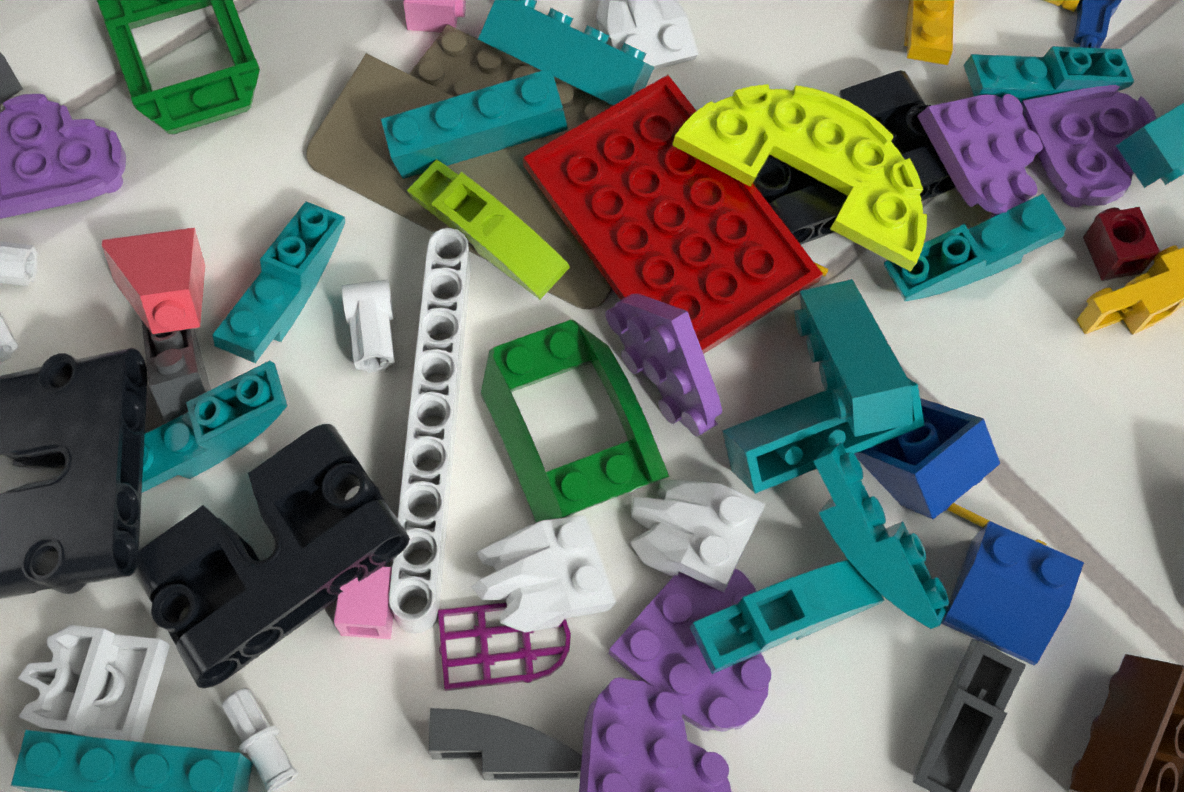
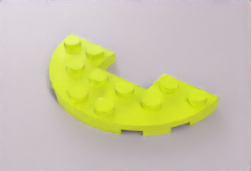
[672,84,927,271]

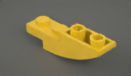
[904,0,954,65]
[1076,245,1184,335]

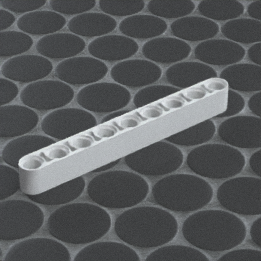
[389,228,471,634]

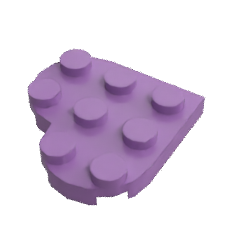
[1021,85,1156,207]
[0,94,126,219]
[917,94,1043,218]
[605,294,722,436]
[608,568,771,732]
[579,677,731,792]

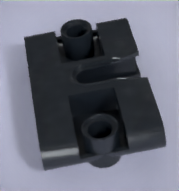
[753,70,956,245]
[0,348,148,599]
[135,424,410,688]

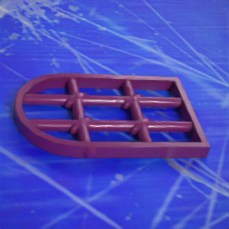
[438,602,571,691]

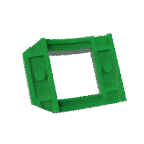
[97,0,260,135]
[480,320,669,523]

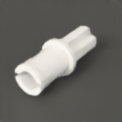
[222,688,298,792]

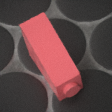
[102,228,205,334]

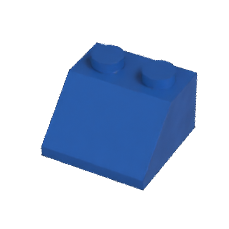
[854,398,1001,519]
[941,521,1084,666]

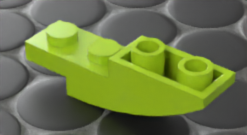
[407,159,570,300]

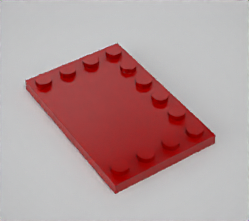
[523,75,823,354]

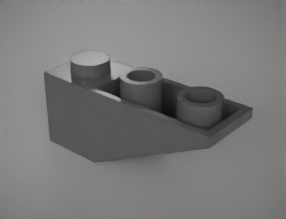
[141,319,211,423]

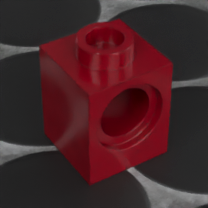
[1083,207,1160,281]

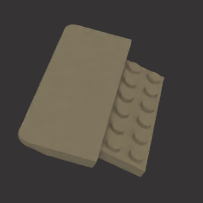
[306,24,614,309]

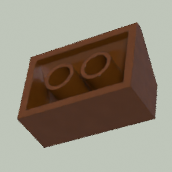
[1069,654,1184,792]

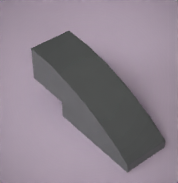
[912,639,1026,792]
[429,708,582,780]

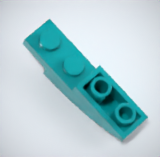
[963,46,1135,103]
[884,194,1066,302]
[212,201,345,363]
[142,360,288,493]
[813,442,949,629]
[690,560,885,674]

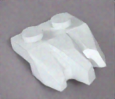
[596,0,699,70]
[630,480,765,592]
[471,515,616,633]
[18,625,170,742]

